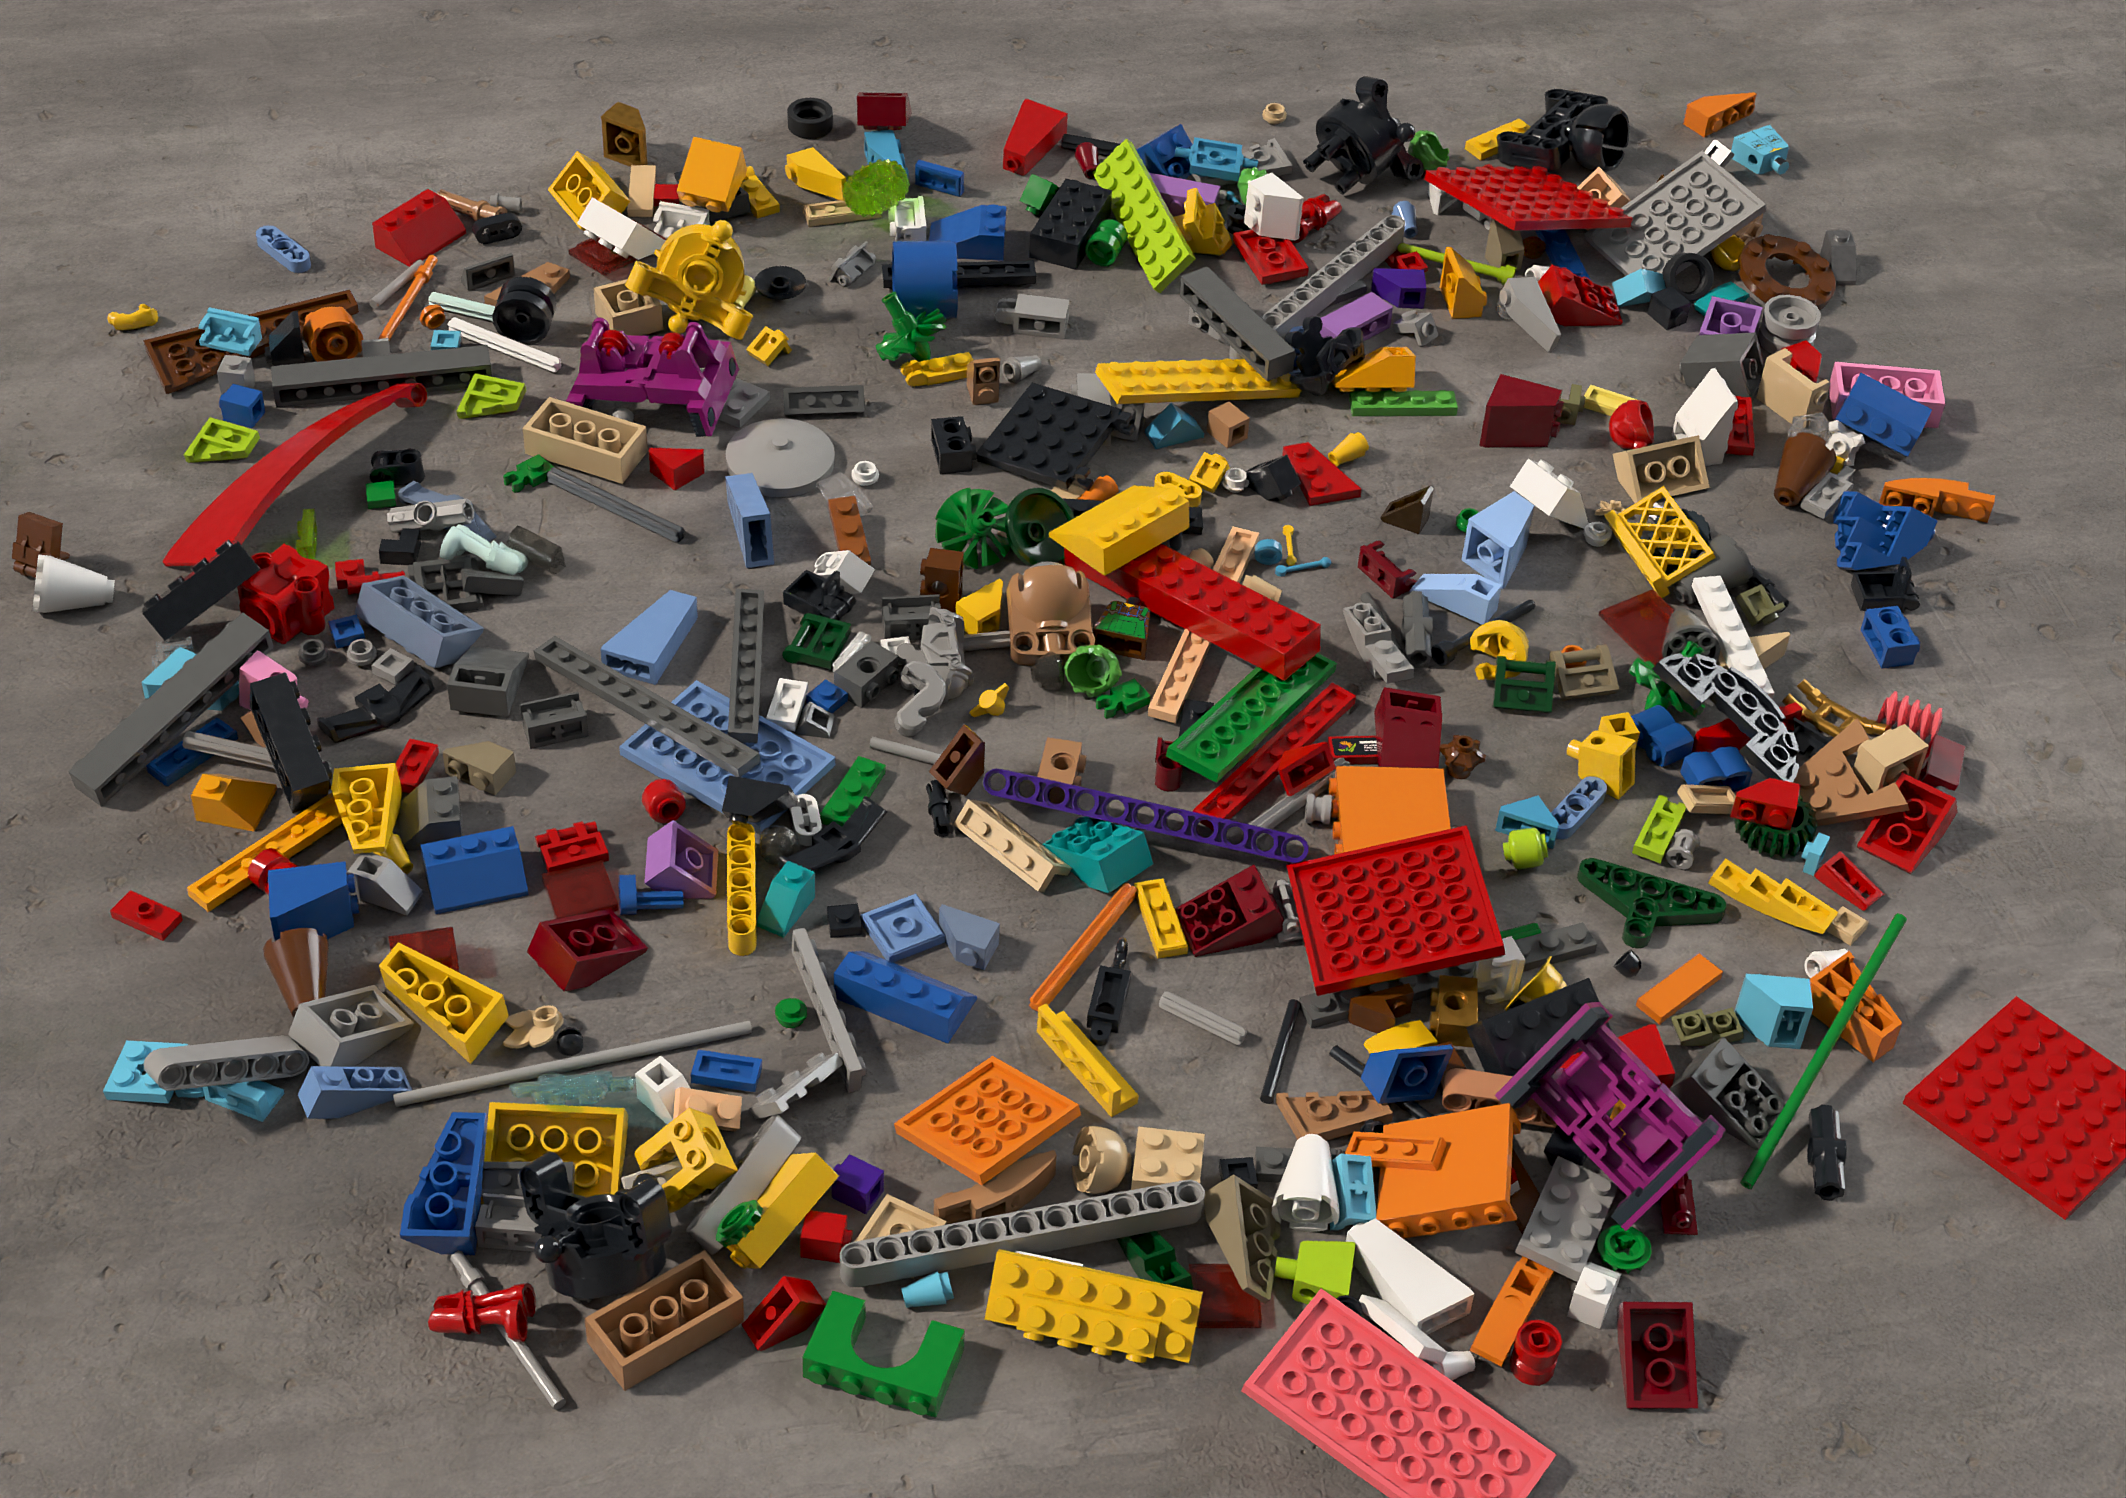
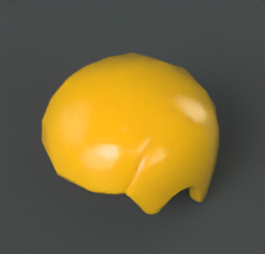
[1711,235,1746,271]

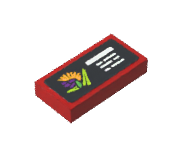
[1327,735,1378,765]

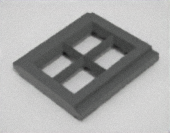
[408,556,483,612]

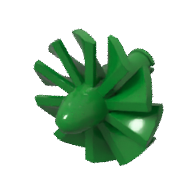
[875,292,947,362]
[935,487,1011,569]
[1628,640,1706,718]

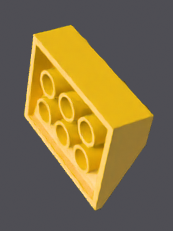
[1049,485,1189,576]
[481,1102,629,1204]

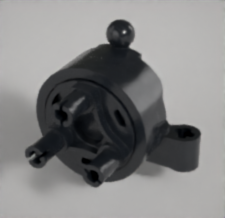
[1303,76,1424,195]

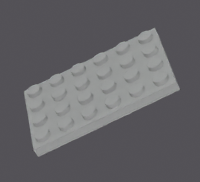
[1584,150,1767,276]

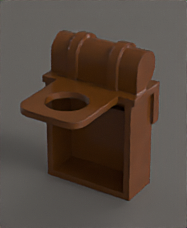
[12,512,70,579]

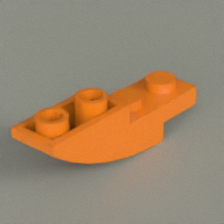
[1879,478,1995,523]
[1470,1256,1555,1367]

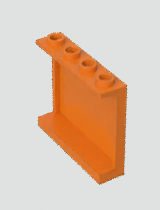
[1329,766,1451,855]
[1376,1103,1521,1239]

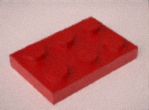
[1233,230,1309,285]

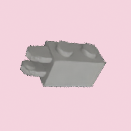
[994,294,1069,339]

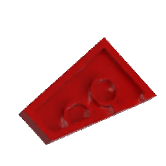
[1282,442,1362,506]

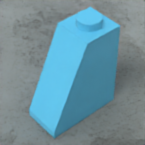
[141,647,239,711]

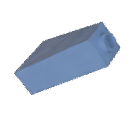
[725,473,774,568]
[600,590,698,685]

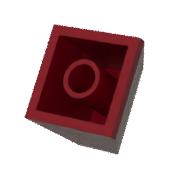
[1479,374,1565,448]

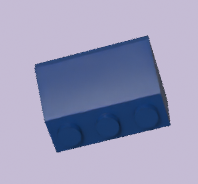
[1834,373,1932,457]
[421,826,529,914]

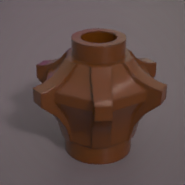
[1439,735,1486,779]

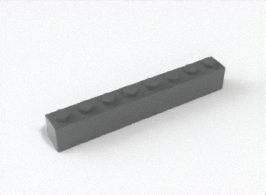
[271,345,492,408]
[68,613,274,807]

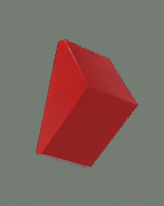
[648,448,705,490]
[1278,742,1336,797]

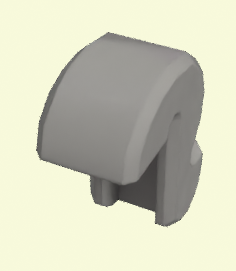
[894,661,946,737]

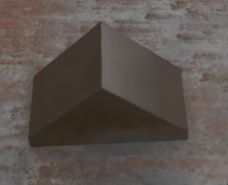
[1380,485,1434,534]

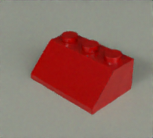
[372,189,466,267]

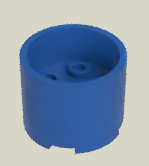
[892,241,958,319]

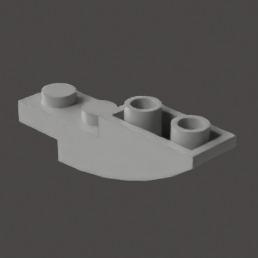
[1343,603,1414,683]

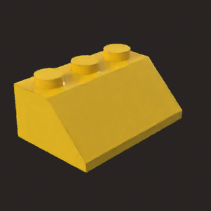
[548,151,631,231]

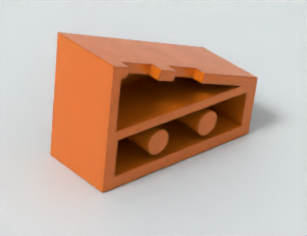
[1810,951,1902,1063]

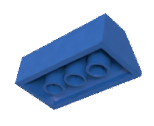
[834,951,977,1044]

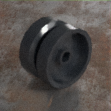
[492,276,556,345]

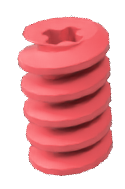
[1877,691,1943,741]

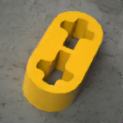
[1154,472,1202,507]

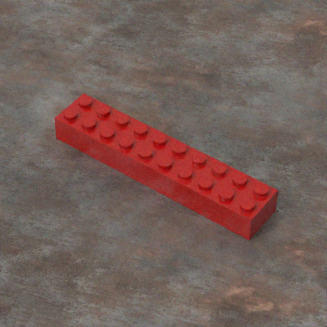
[1064,544,1321,681]

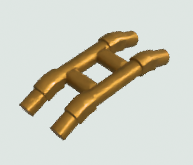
[1782,679,1891,740]

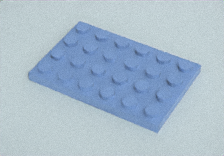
[619,680,836,835]

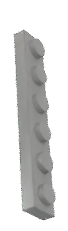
[792,928,866,1093]

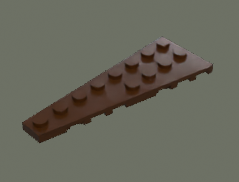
[143,290,359,394]

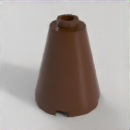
[1774,432,1837,507]
[263,928,329,1017]

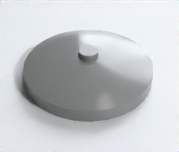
[726,418,835,497]

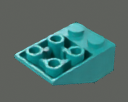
[1042,816,1154,893]

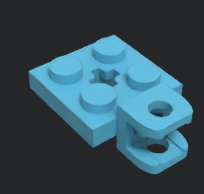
[103,1040,204,1103]

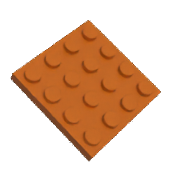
[894,1056,1081,1185]

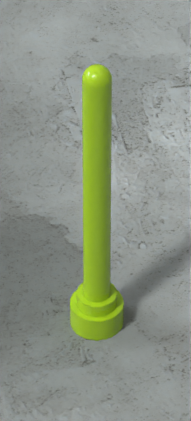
[1397,243,1517,285]

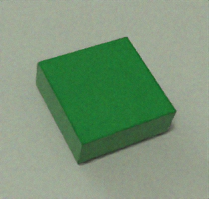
[365,481,396,509]

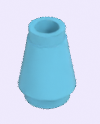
[901,1270,954,1308]

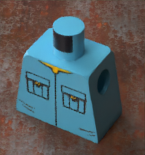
[1731,125,1789,175]

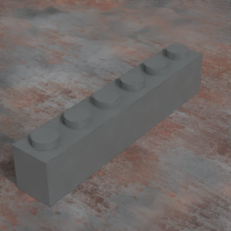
[1180,267,1296,381]

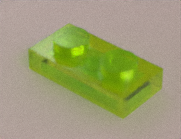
[296,509,318,560]

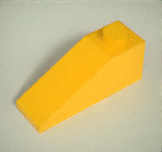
[785,147,847,201]

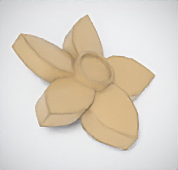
[1595,500,1626,515]

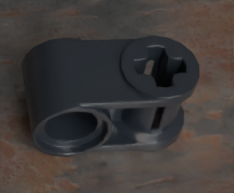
[370,448,425,486]

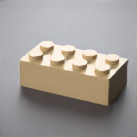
[523,397,648,484]

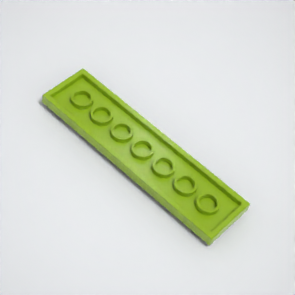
[1092,139,1196,293]

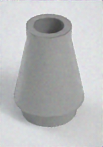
[1002,355,1042,383]

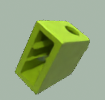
[1274,1241,1355,1305]

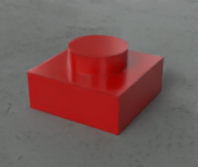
[335,559,365,589]

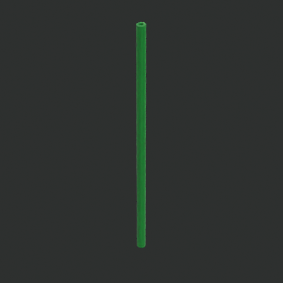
[1740,913,1907,1189]

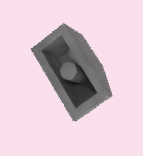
[1820,229,1856,285]

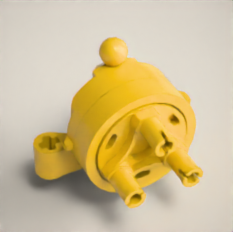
[625,220,753,340]

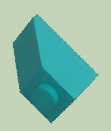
[757,861,815,938]

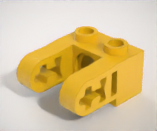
[634,1108,738,1213]

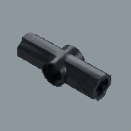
[1807,1104,1847,1201]

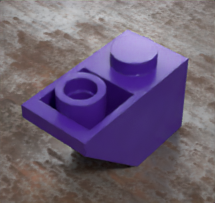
[1371,268,1427,309]

